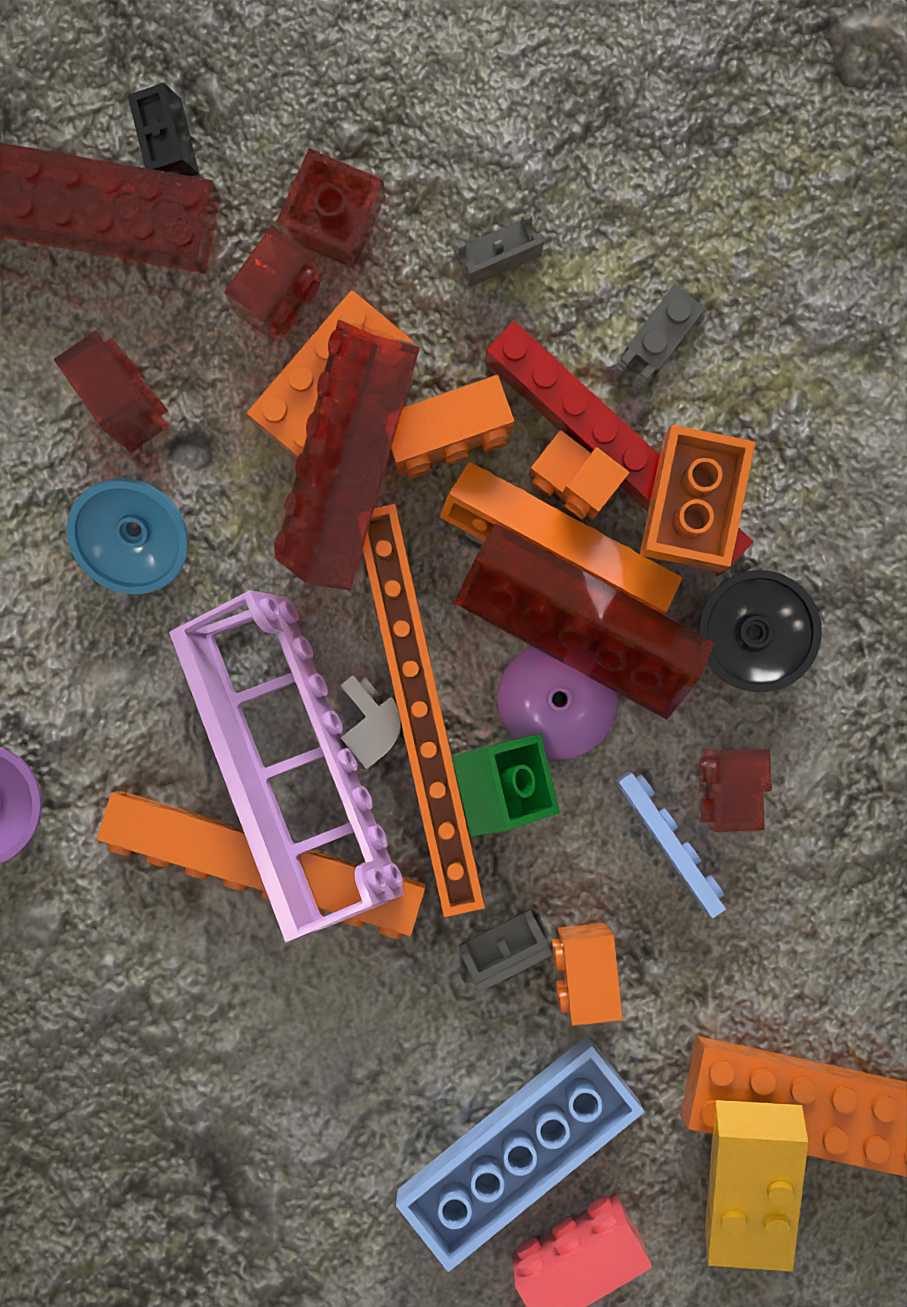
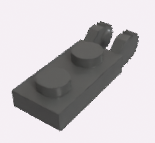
[610,284,706,395]

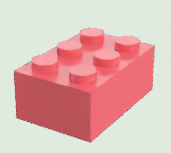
[512,1194,653,1307]

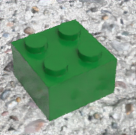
[451,733,560,836]

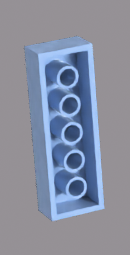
[396,1035,644,1272]

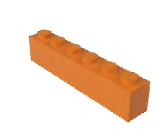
[439,461,683,633]

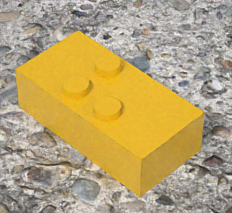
[705,1100,808,1272]

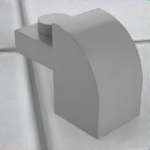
[340,675,402,769]

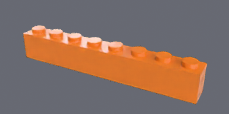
[96,791,426,939]

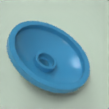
[67,478,189,594]

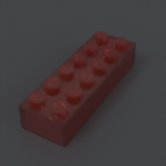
[0,142,220,274]
[274,319,420,591]
[454,524,715,720]

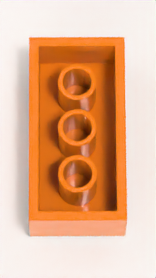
[246,290,415,473]

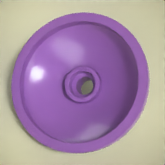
[498,640,618,760]
[0,747,43,864]

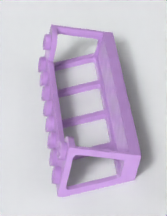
[169,590,405,942]

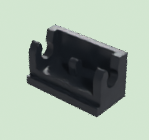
[128,82,199,182]

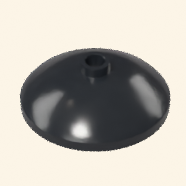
[698,570,822,692]

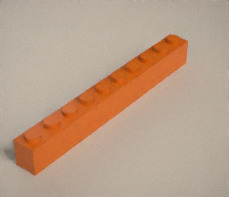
[355,504,485,917]

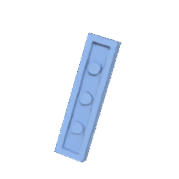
[614,771,726,919]

